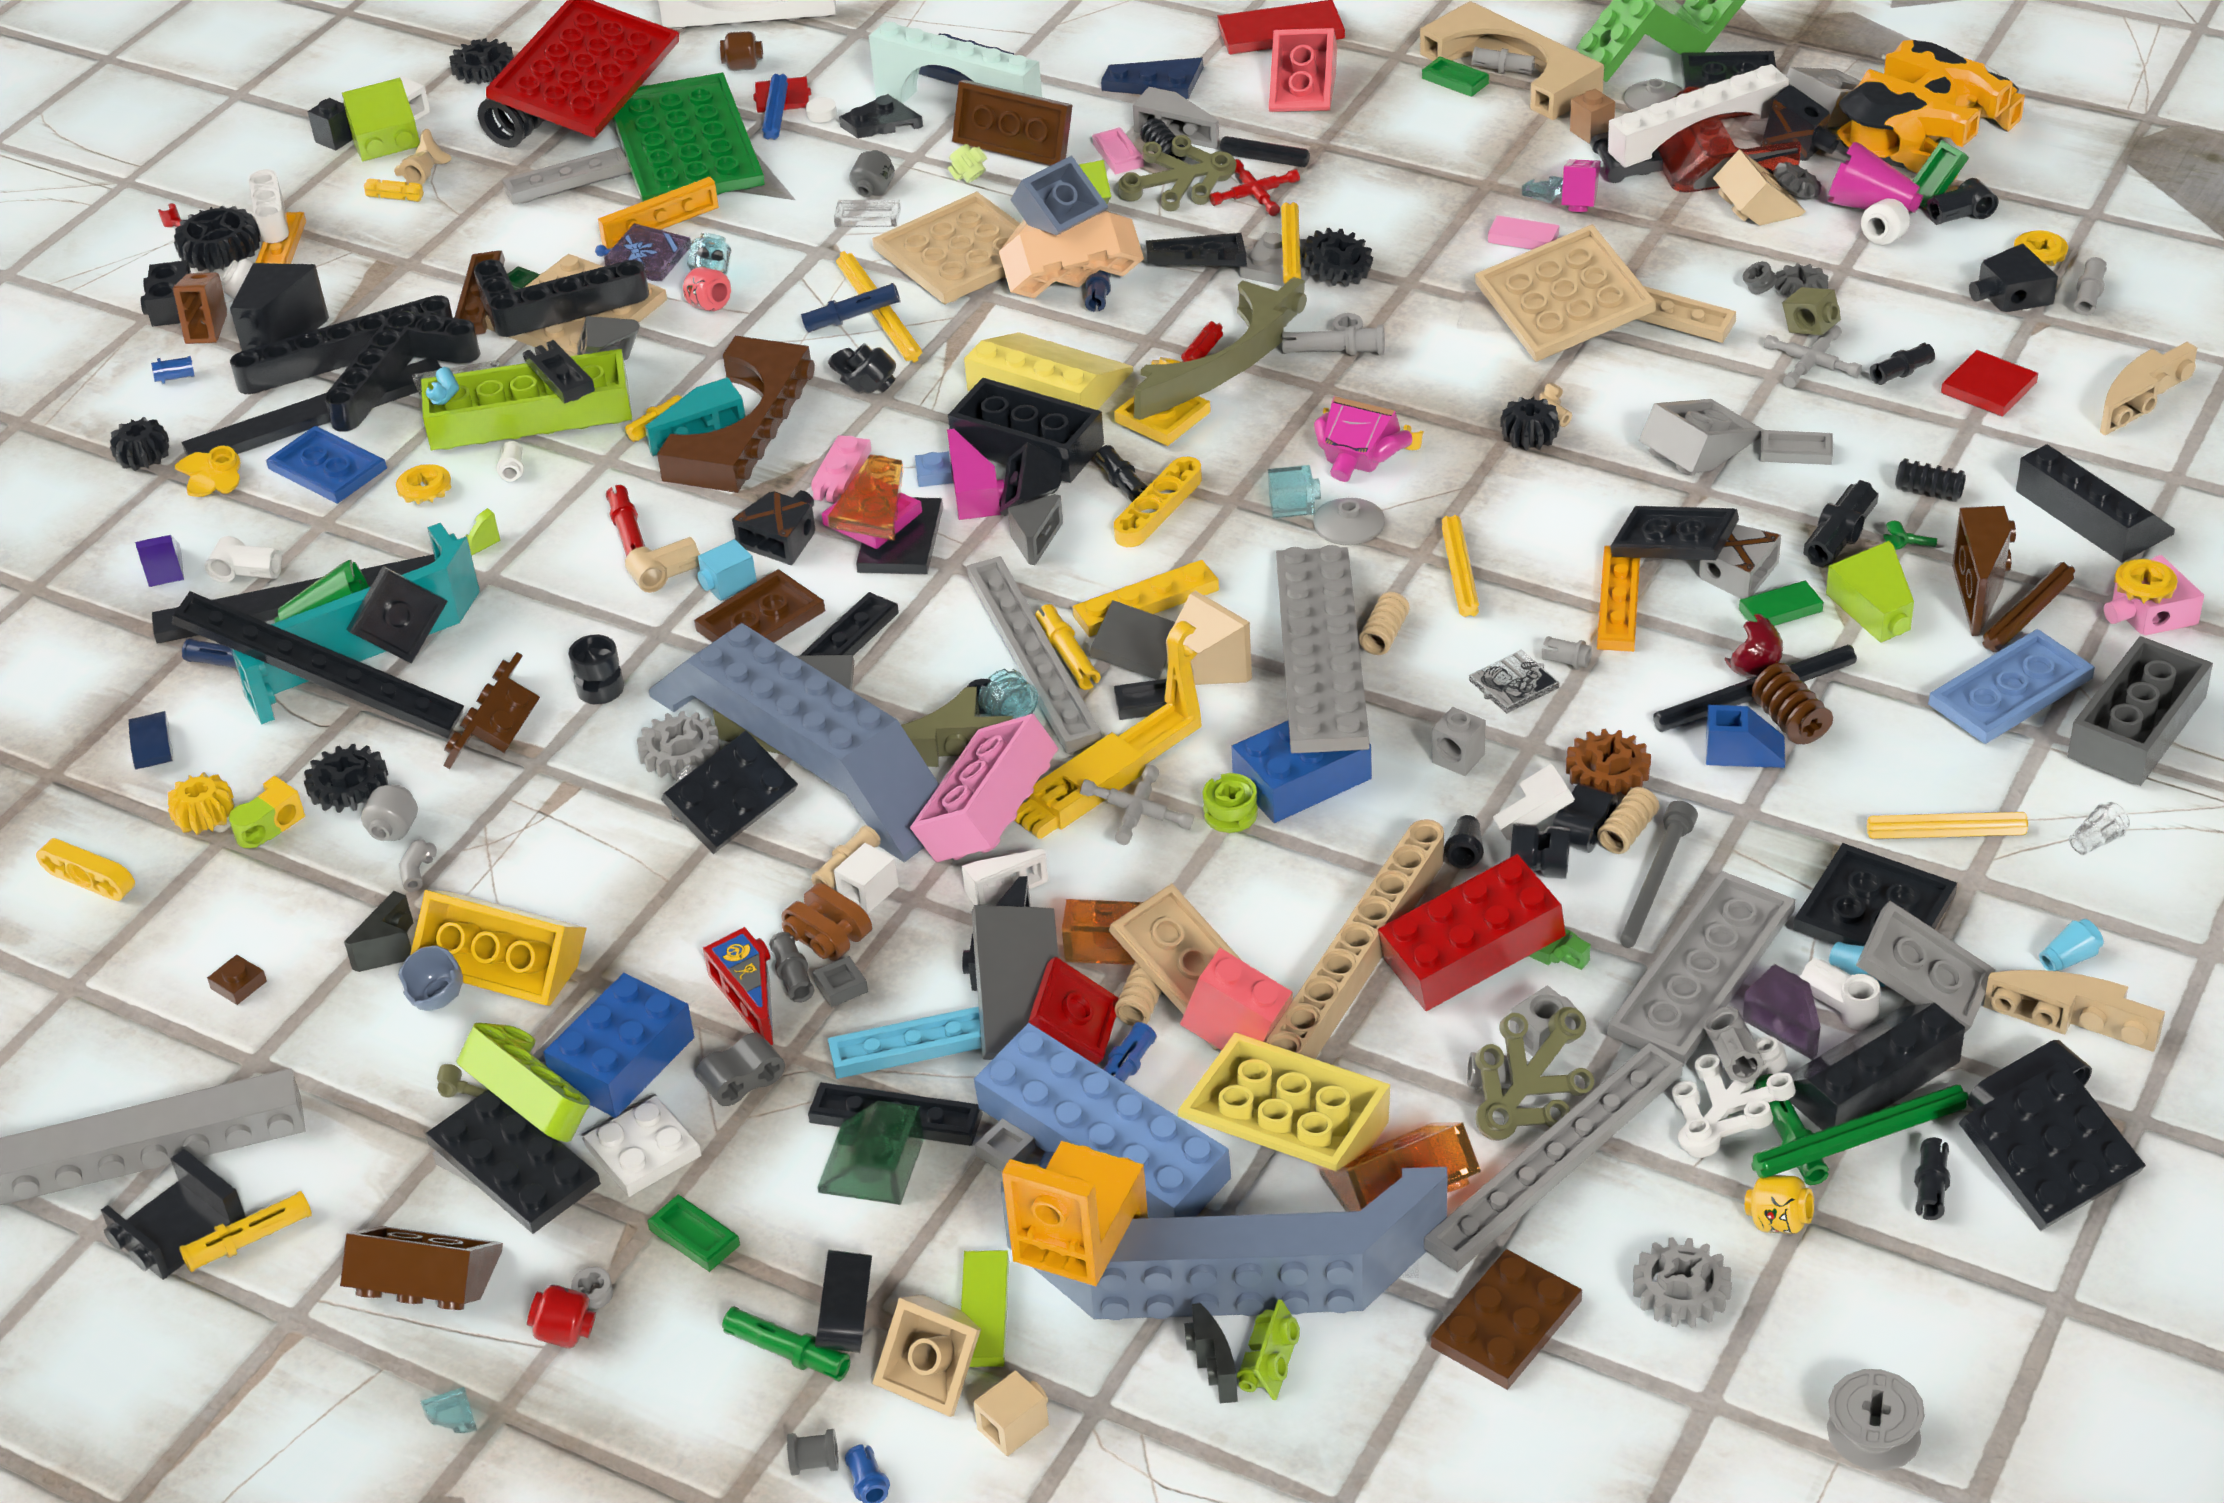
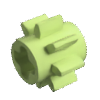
[948,144,988,183]

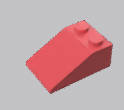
[1269,28,1337,112]

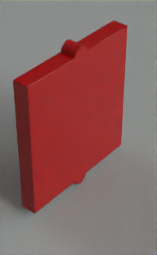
[753,76,811,113]

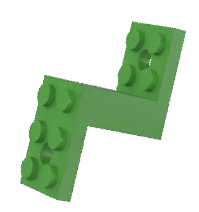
[1576,0,1746,82]

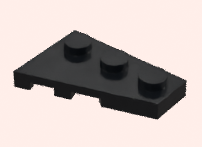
[1146,232,1247,267]

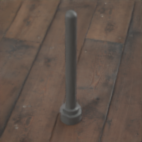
[1620,801,1698,948]

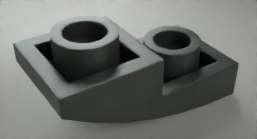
[1184,1303,1238,1404]

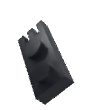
[522,340,595,403]

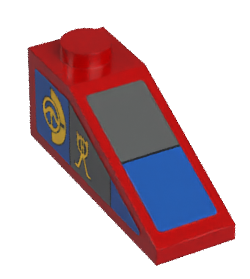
[703,927,774,1045]

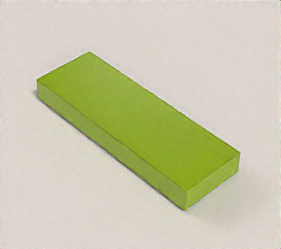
[961,1250,1009,1367]

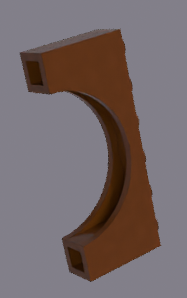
[657,335,815,493]

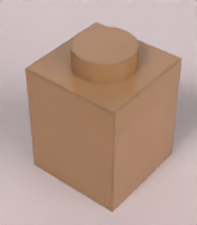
[1570,89,1615,144]

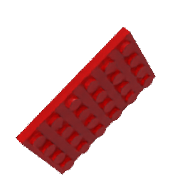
[486,0,680,138]

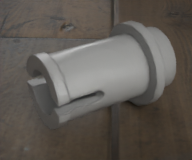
[1542,636,1592,670]

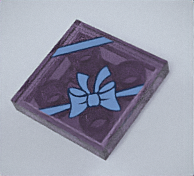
[604,223,691,281]

